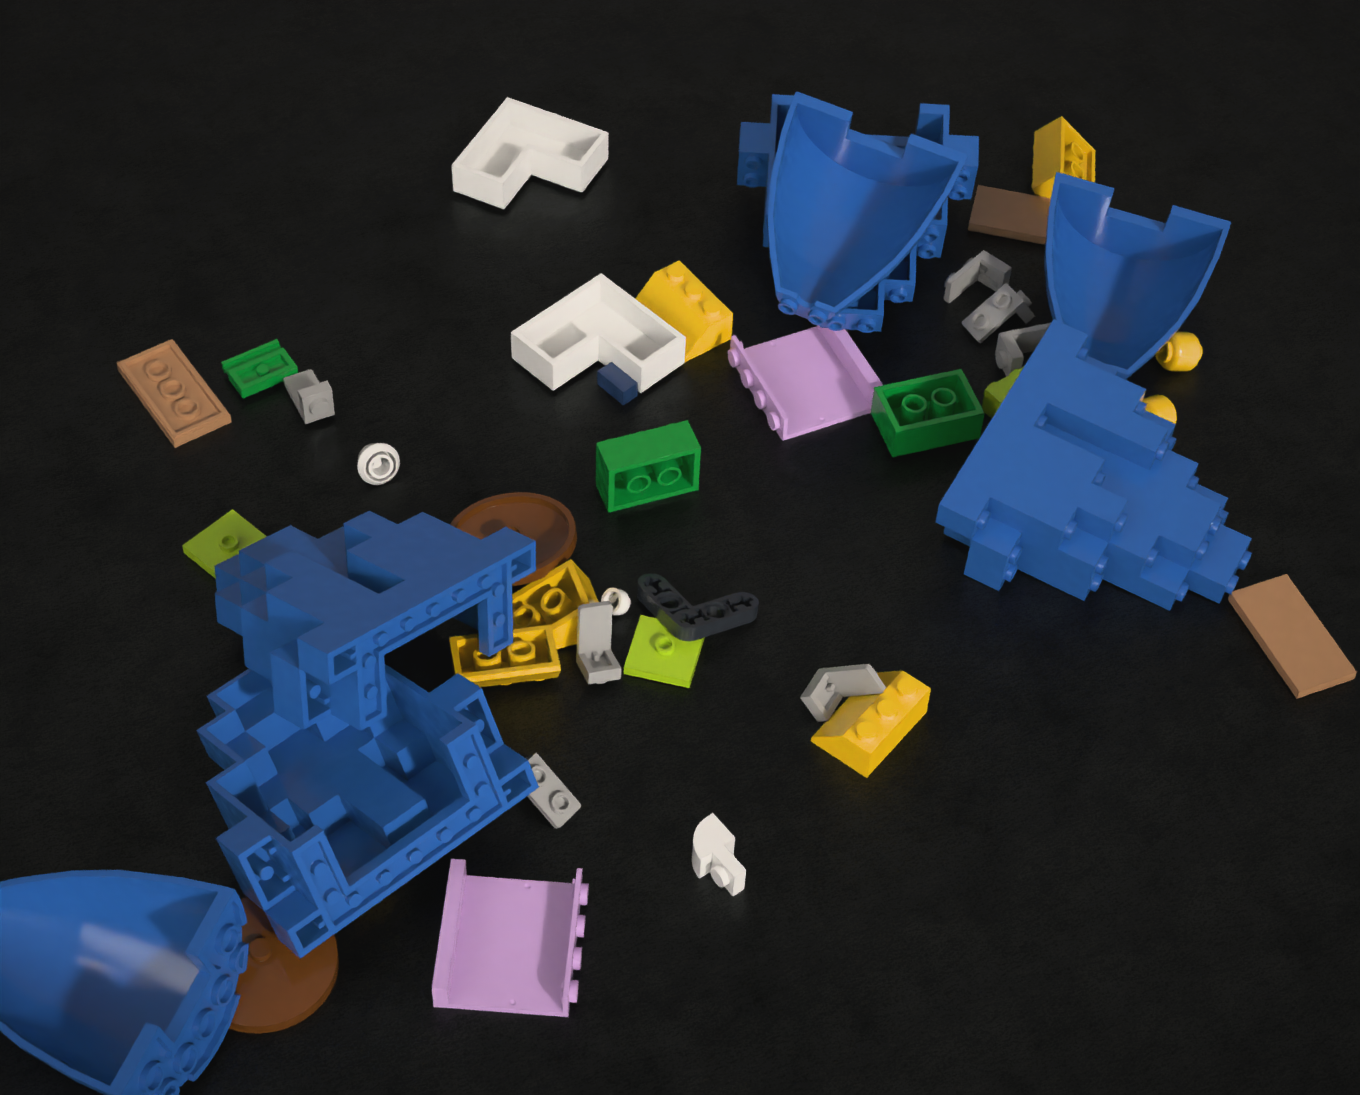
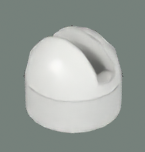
[601,588,631,615]

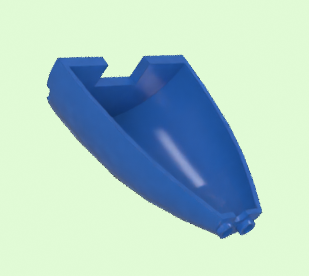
[767,91,968,326]
[1044,172,1231,380]
[0,870,249,1095]

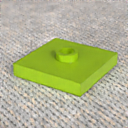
[182,509,267,579]
[624,615,705,688]

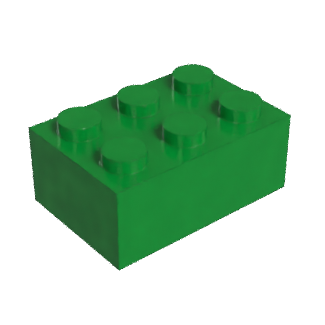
[871,369,985,458]
[596,420,701,513]

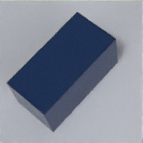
[597,362,638,405]

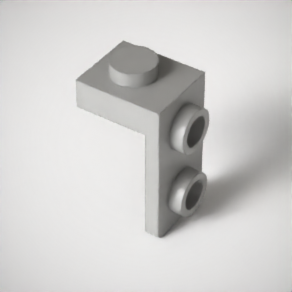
[944,250,1012,303]
[962,283,1035,343]
[995,323,1051,377]
[283,370,335,424]
[576,601,621,684]
[800,664,886,722]
[526,753,581,829]

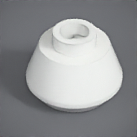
[357,443,400,485]

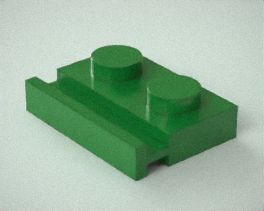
[221,339,298,398]

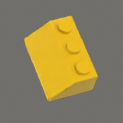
[1032,116,1095,198]
[635,261,733,362]
[449,625,561,687]
[811,670,931,778]

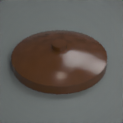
[450,492,577,586]
[229,897,339,1034]

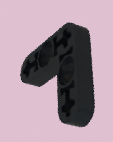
[636,573,759,641]

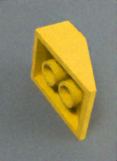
[512,559,599,649]

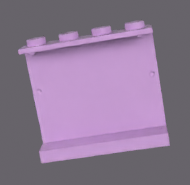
[727,325,883,441]
[432,859,589,1017]

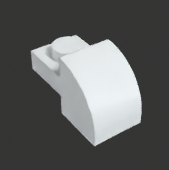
[692,813,746,896]

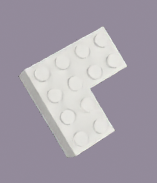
[452,97,608,209]
[511,273,686,393]

